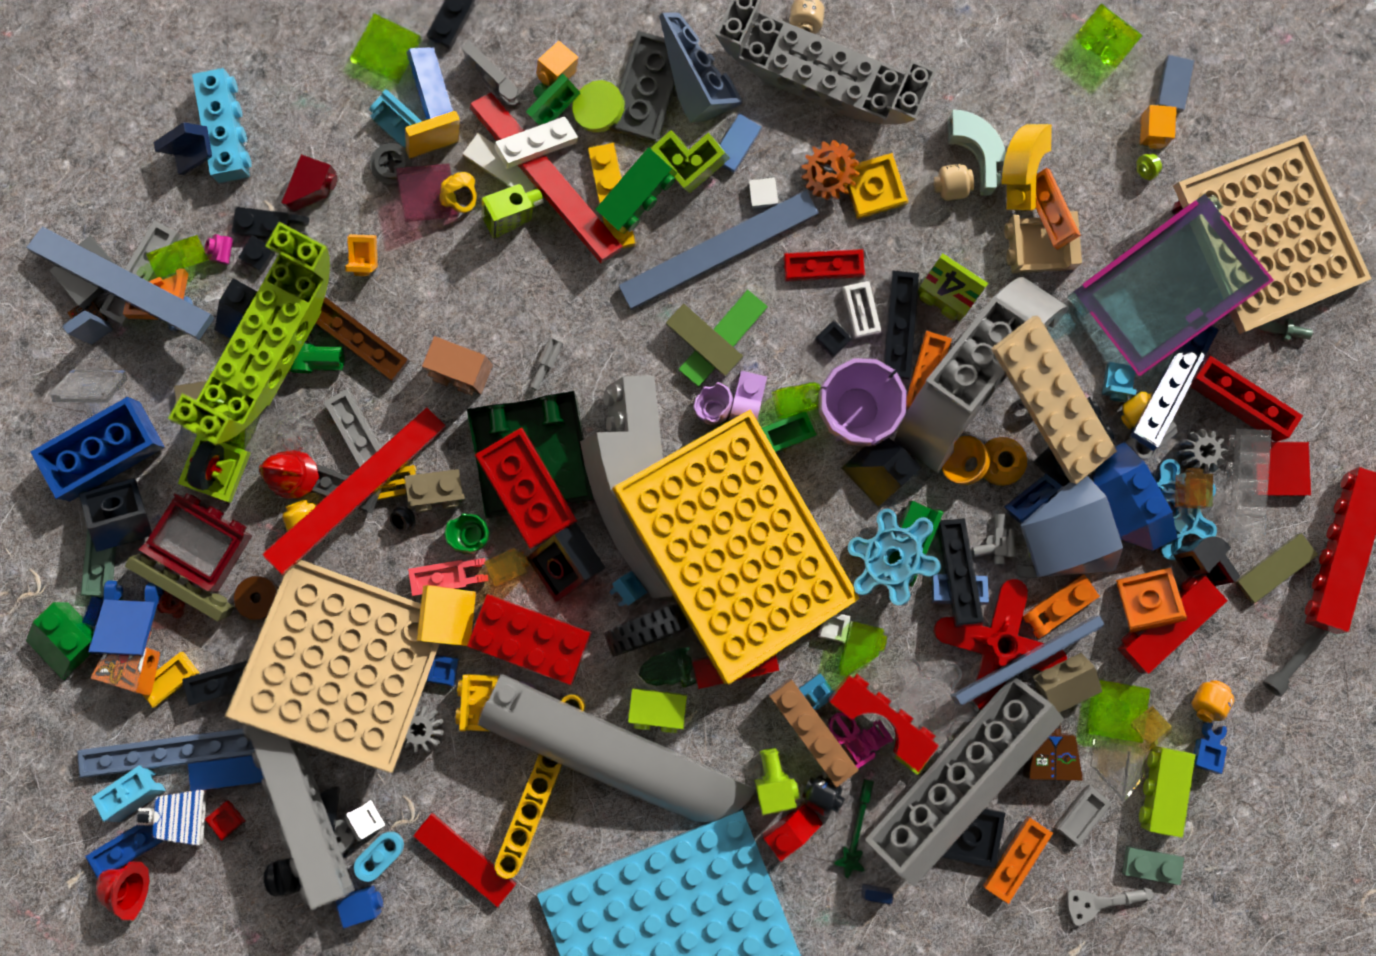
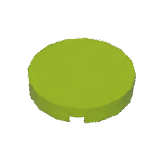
[572,80,625,133]

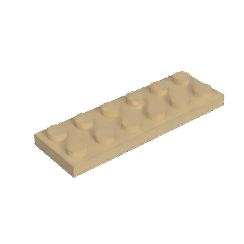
[991,316,1117,484]

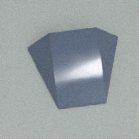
[1020,476,1123,577]

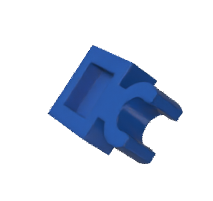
[1194,722,1227,774]

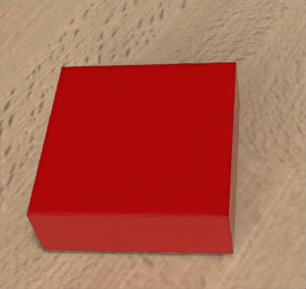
[204,800,246,841]

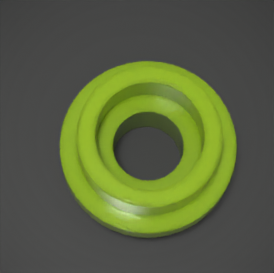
[1137,154,1162,180]

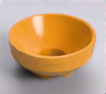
[942,436,990,485]
[977,437,1027,486]

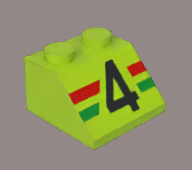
[918,253,988,322]

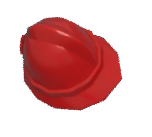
[259,450,319,499]
[95,862,150,920]

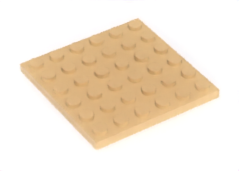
[1173,135,1371,334]
[226,560,440,773]

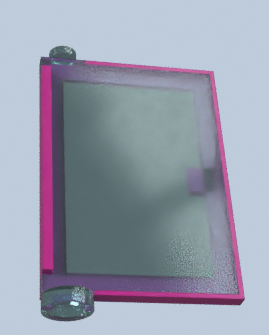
[1067,194,1274,376]

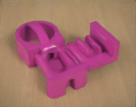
[828,712,894,768]

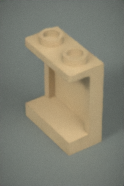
[1004,211,1082,273]

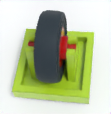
[177,434,251,503]

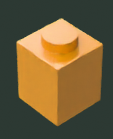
[536,41,579,86]
[1140,105,1176,149]

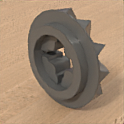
[370,143,413,185]

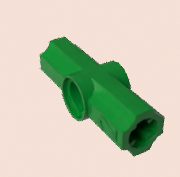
[289,343,345,373]

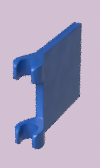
[89,580,164,656]

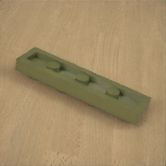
[125,553,235,621]

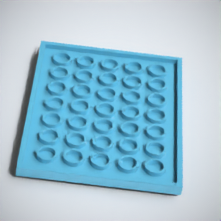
[537,809,801,956]

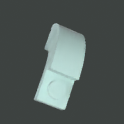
[948,110,1006,195]

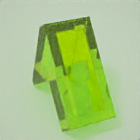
[146,235,209,278]

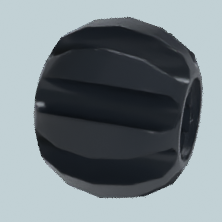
[263,858,303,897]

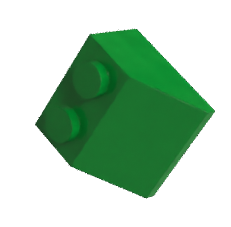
[26,602,95,680]

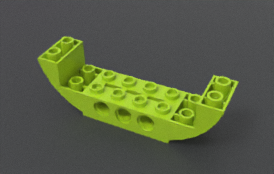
[168,222,330,445]

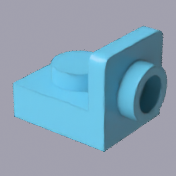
[1102,362,1137,402]

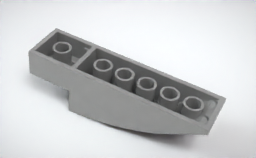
[580,375,674,599]

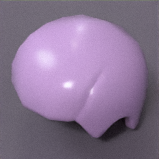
[693,382,734,425]

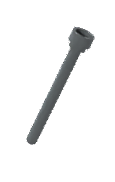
[1263,628,1329,697]

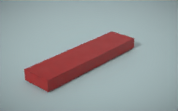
[413,813,517,907]

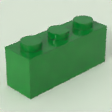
[595,147,677,234]

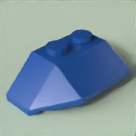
[1093,442,1177,551]

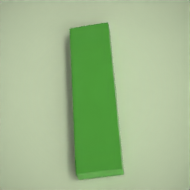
[679,290,768,388]

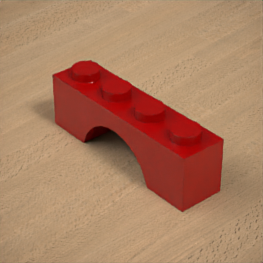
[828,674,939,772]

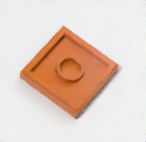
[1116,567,1187,633]

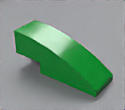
[762,411,817,454]

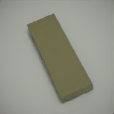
[666,303,743,377]
[1235,533,1318,603]

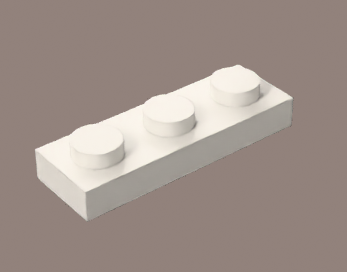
[494,117,578,169]

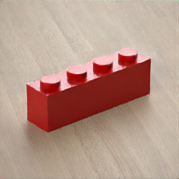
[1190,356,1304,442]
[1117,576,1228,674]

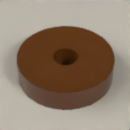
[234,576,279,620]

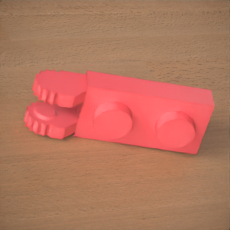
[408,558,488,596]

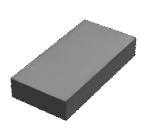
[1054,785,1112,847]

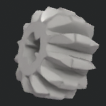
[1177,429,1228,475]
[403,705,444,753]

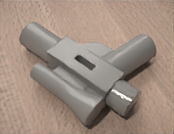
[972,514,1016,565]

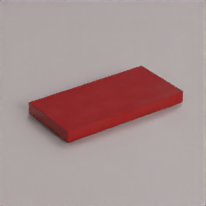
[475,427,578,549]

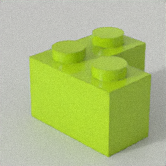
[651,130,730,193]

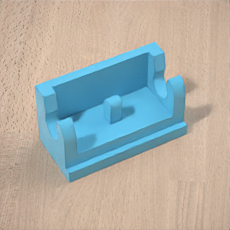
[369,89,422,148]
[92,766,166,822]

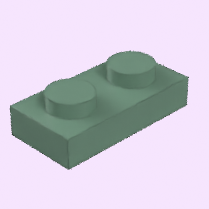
[1122,846,1184,885]

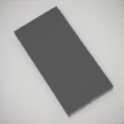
[609,30,675,144]

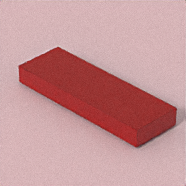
[783,249,865,282]

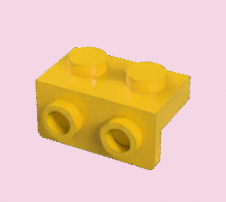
[455,674,500,731]

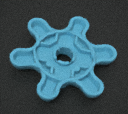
[1157,459,1217,560]
[848,508,940,606]

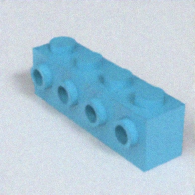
[192,68,252,183]

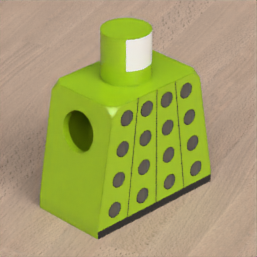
[481,184,544,239]

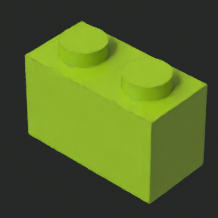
[628,688,687,733]

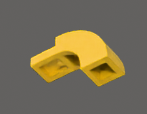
[1002,124,1052,210]

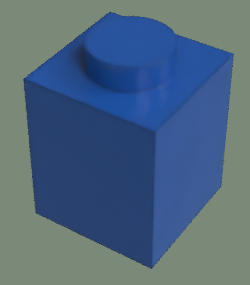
[335,885,383,929]

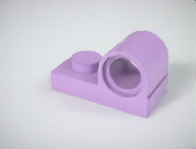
[729,371,767,421]

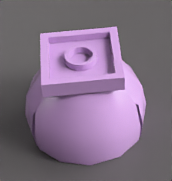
[818,358,906,446]

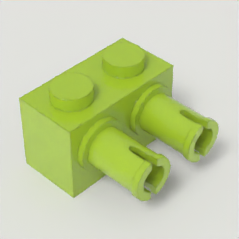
[754,748,800,815]

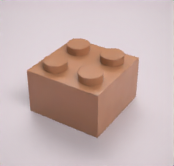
[422,336,493,396]

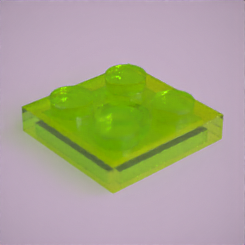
[350,13,422,84]
[1086,680,1151,743]

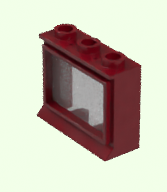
[138,492,252,592]

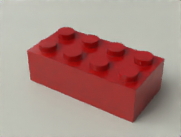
[467,594,592,685]

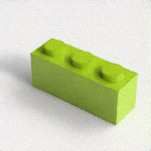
[1139,745,1196,838]

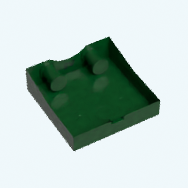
[467,391,594,518]

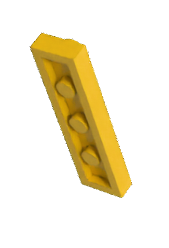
[588,143,636,249]

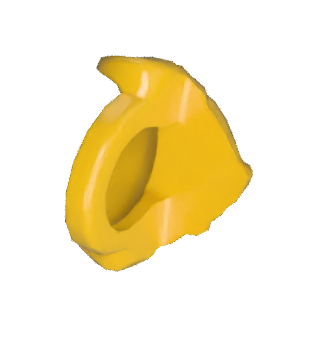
[440,172,477,213]

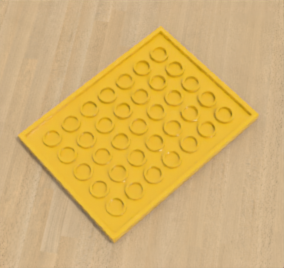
[612,409,860,684]

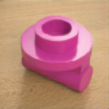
[204,234,233,265]

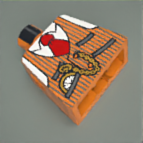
[91,631,160,696]

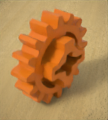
[802,140,860,200]

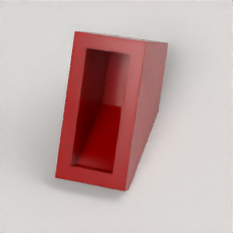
[762,803,823,862]

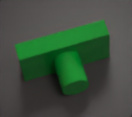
[526,73,581,126]

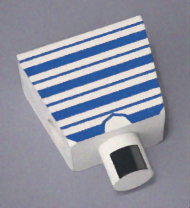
[137,790,207,845]

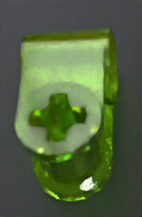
[771,382,821,419]

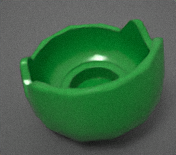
[444,513,489,555]

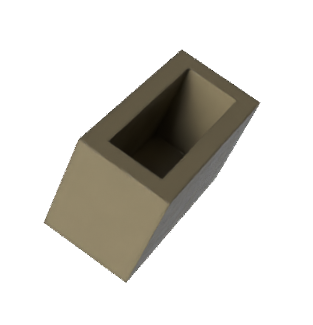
[1033,653,1102,713]

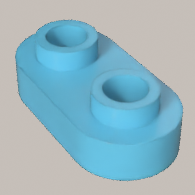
[354,831,404,882]

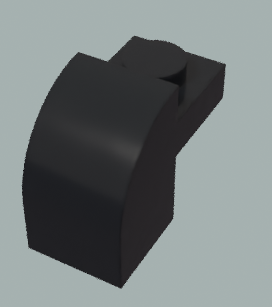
[1173,536,1240,586]

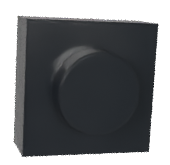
[238,235,275,273]

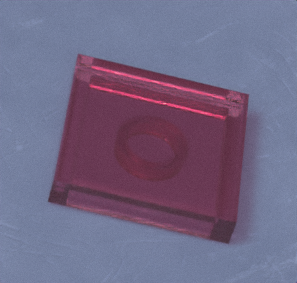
[395,164,459,222]

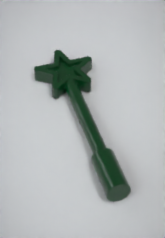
[834,778,874,878]

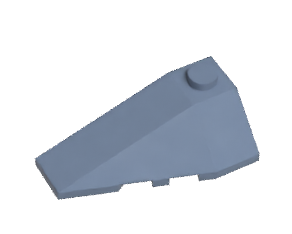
[659,13,743,123]

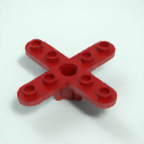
[933,579,1067,710]

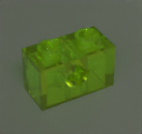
[1075,3,1143,69]

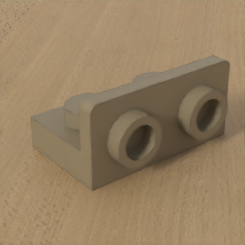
[404,469,465,513]

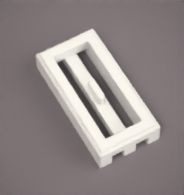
[842,281,881,339]

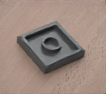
[49,235,118,309]

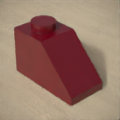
[281,154,338,212]

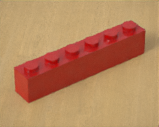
[1305,467,1376,634]

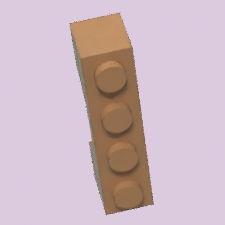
[768,678,859,787]

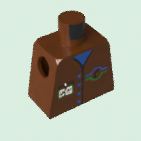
[1023,724,1083,781]

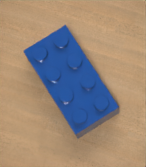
[30,397,165,502]

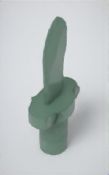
[1257,318,1313,342]

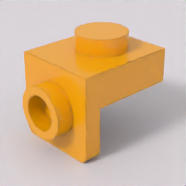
[345,234,378,276]

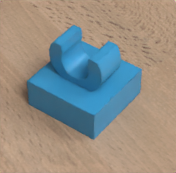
[610,571,648,607]
[799,673,834,711]

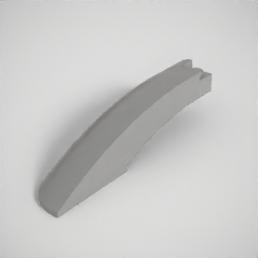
[478,675,756,822]

